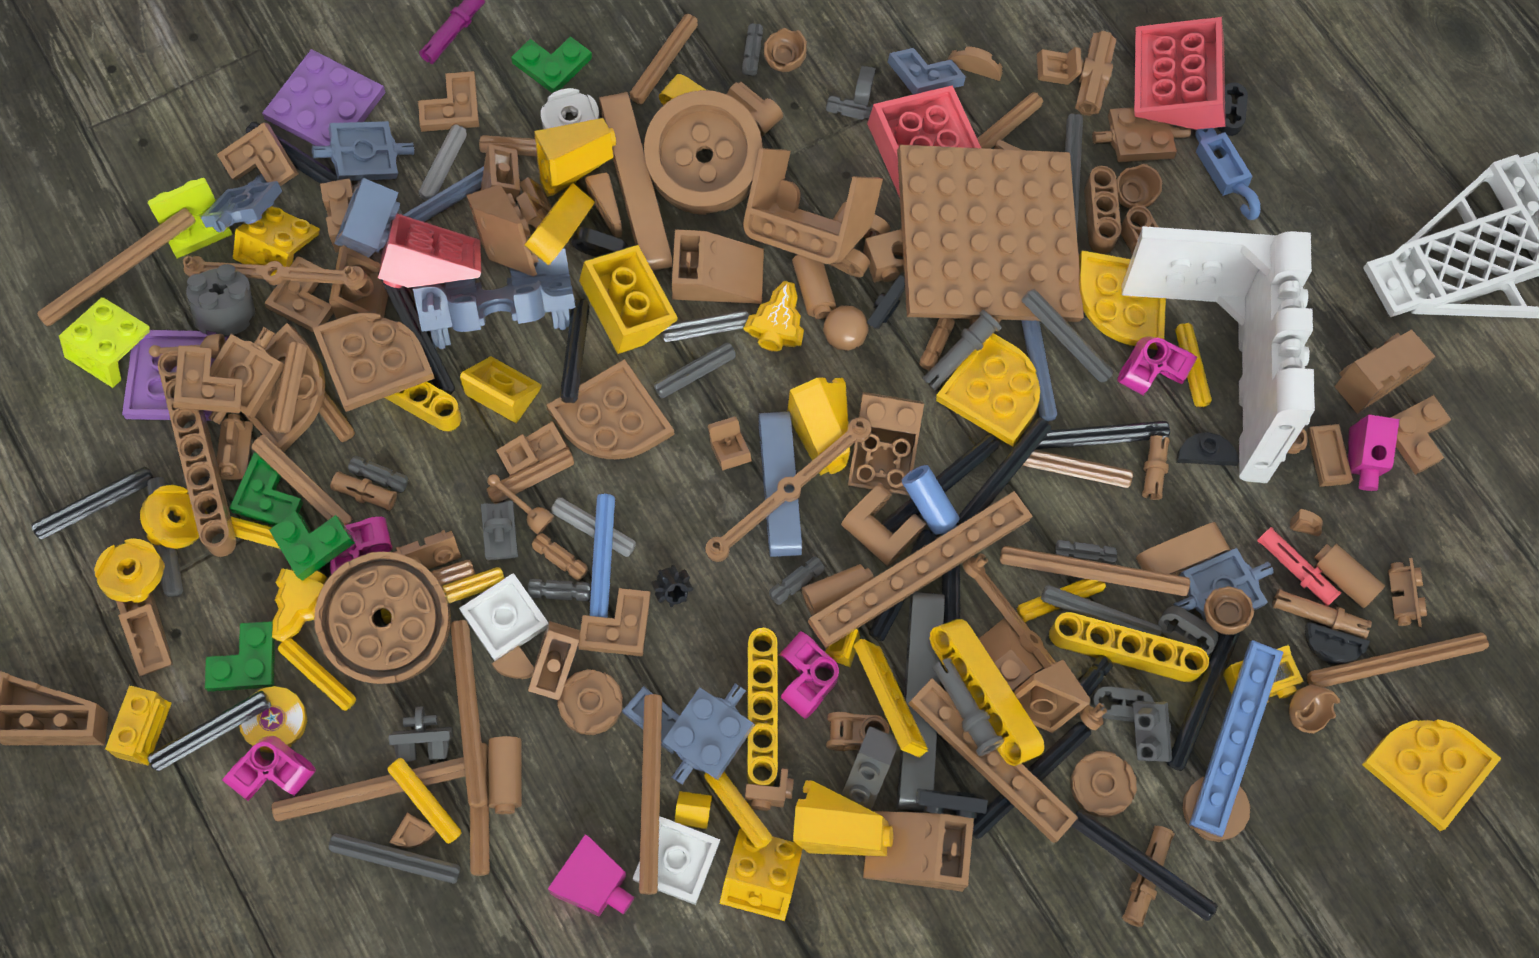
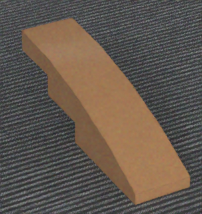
[116,565,173,676]

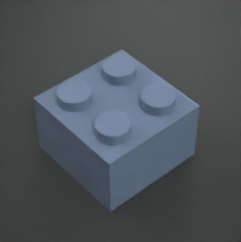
[334,178,400,258]

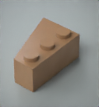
[1334,329,1435,414]
[0,671,109,745]

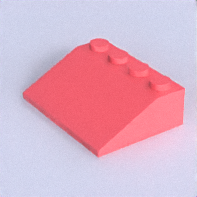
[1134,17,1225,130]
[867,85,981,197]
[378,214,481,288]

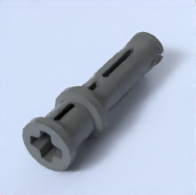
[922,309,1002,391]
[933,658,1004,756]

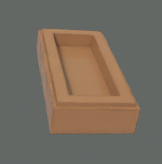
[1307,424,1353,487]

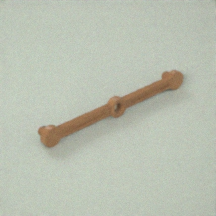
[183,256,367,290]
[705,417,871,562]
[962,553,1107,730]

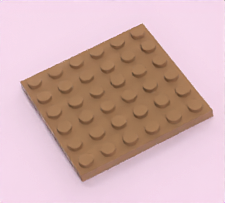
[897,145,1084,322]

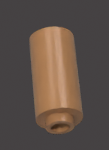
[792,254,836,319]
[1314,543,1385,609]
[801,564,874,616]
[488,736,522,814]

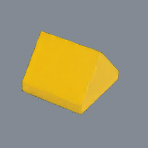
[825,629,860,667]
[675,791,712,829]

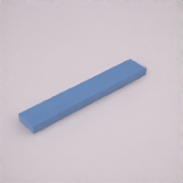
[1189,640,1283,837]

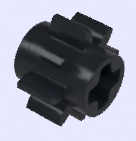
[651,565,693,607]

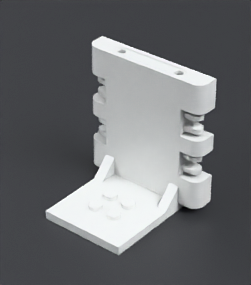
[1122,226,1315,483]

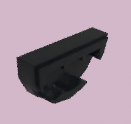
[867,275,905,330]
[1176,432,1239,466]
[1305,622,1370,665]

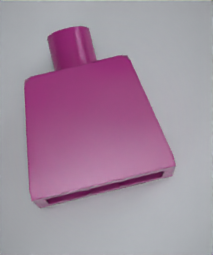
[1348,415,1399,491]
[548,835,635,916]

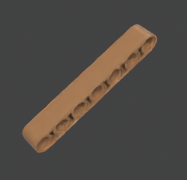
[599,92,673,271]
[158,350,236,557]

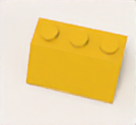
[579,245,678,354]

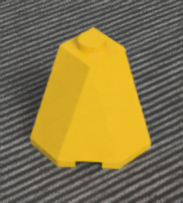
[534,118,616,197]
[787,378,850,476]
[793,780,893,856]

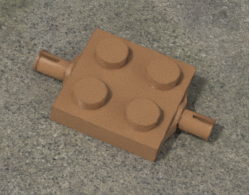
[1093,108,1191,162]
[208,327,284,425]

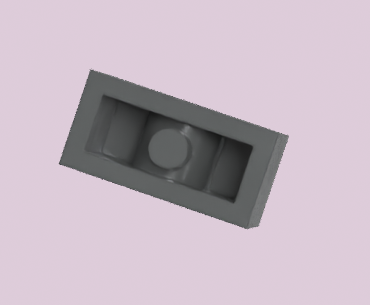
[842,726,898,810]

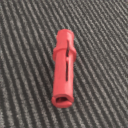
[1258,527,1342,606]

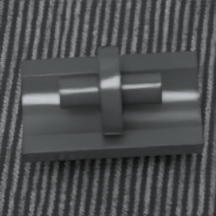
[481,501,518,561]
[1133,701,1172,762]
[389,706,453,762]

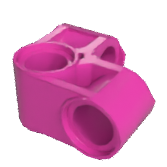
[1117,336,1198,396]
[330,517,392,574]
[779,631,839,719]
[222,736,316,801]

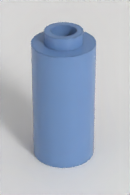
[902,465,960,536]

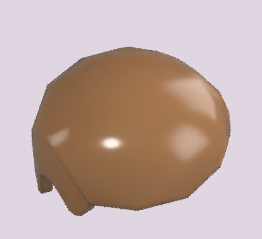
[764,28,807,72]
[1116,164,1162,209]
[823,305,869,351]
[1204,586,1254,635]
[1289,685,1340,733]

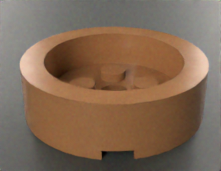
[644,90,762,215]
[314,552,451,684]

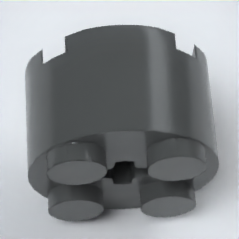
[186,264,256,337]

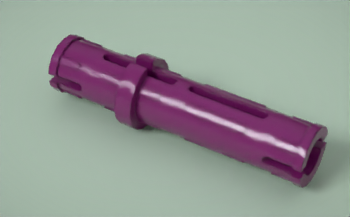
[419,0,485,64]

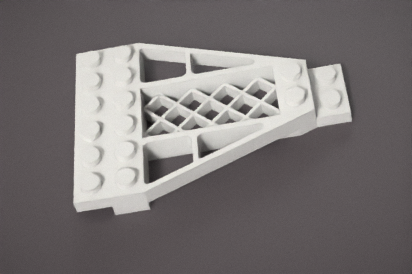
[1363,152,1539,318]

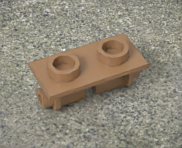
[217,414,253,480]
[393,530,461,570]
[1388,558,1427,627]

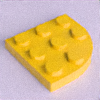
[1079,251,1166,350]
[936,333,1040,447]
[1362,719,1501,831]

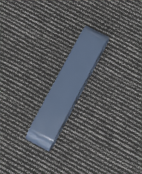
[758,411,802,557]

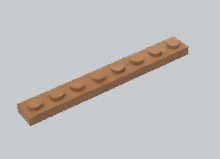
[808,491,1033,648]

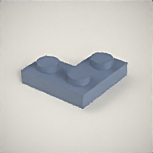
[888,48,966,95]

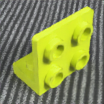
[148,178,233,259]
[59,298,150,388]

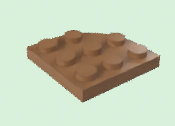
[312,313,435,412]
[245,323,325,452]
[546,359,674,459]

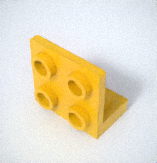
[233,206,320,276]
[719,828,803,921]

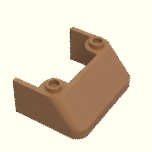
[743,148,883,264]

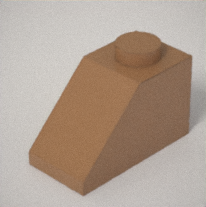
[481,144,520,203]
[528,621,580,700]

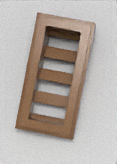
[585,172,622,238]

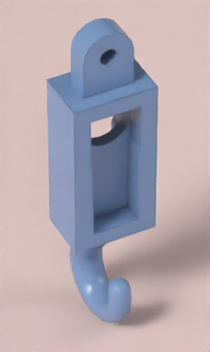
[1195,128,1261,220]

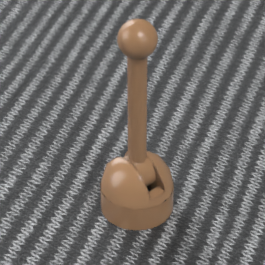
[149,334,226,359]
[487,474,554,535]

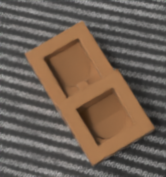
[496,421,570,476]

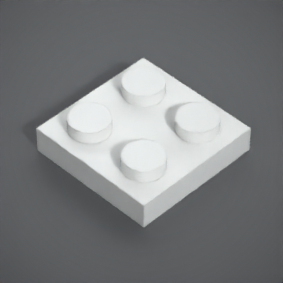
[459,573,548,661]
[633,816,720,905]

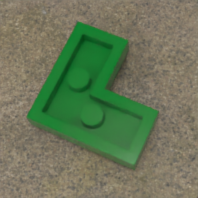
[511,36,592,93]
[229,452,303,526]
[270,511,355,581]
[205,621,275,692]

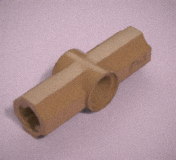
[1075,31,1116,116]

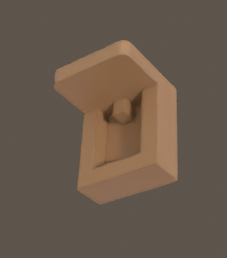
[1037,47,1083,85]
[708,417,752,471]
[745,768,794,811]

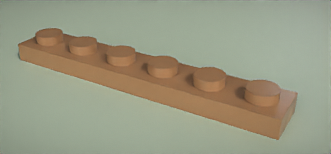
[908,678,1078,843]

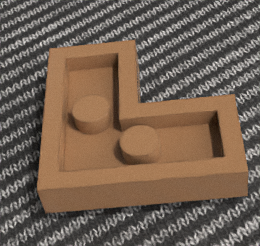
[418,71,479,132]
[217,122,299,186]
[516,177,552,228]
[265,256,334,332]
[173,345,242,413]
[1391,395,1451,475]
[578,588,651,656]

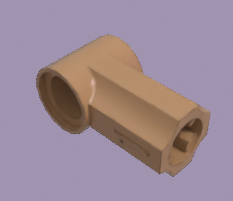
[726,82,783,137]

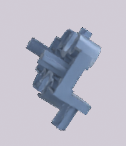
[413,246,575,349]

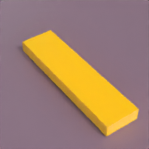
[853,639,928,757]

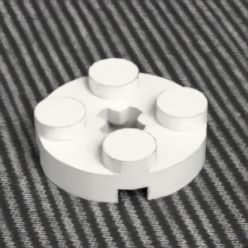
[541,88,599,129]

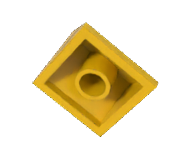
[460,356,542,424]

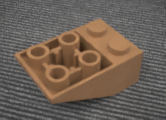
[466,184,539,276]
[672,230,764,304]
[848,392,924,495]
[863,811,974,892]

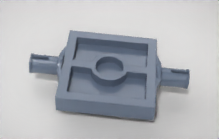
[312,121,414,181]
[201,174,282,233]
[1173,548,1274,624]
[662,683,755,785]

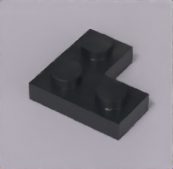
[916,788,988,818]

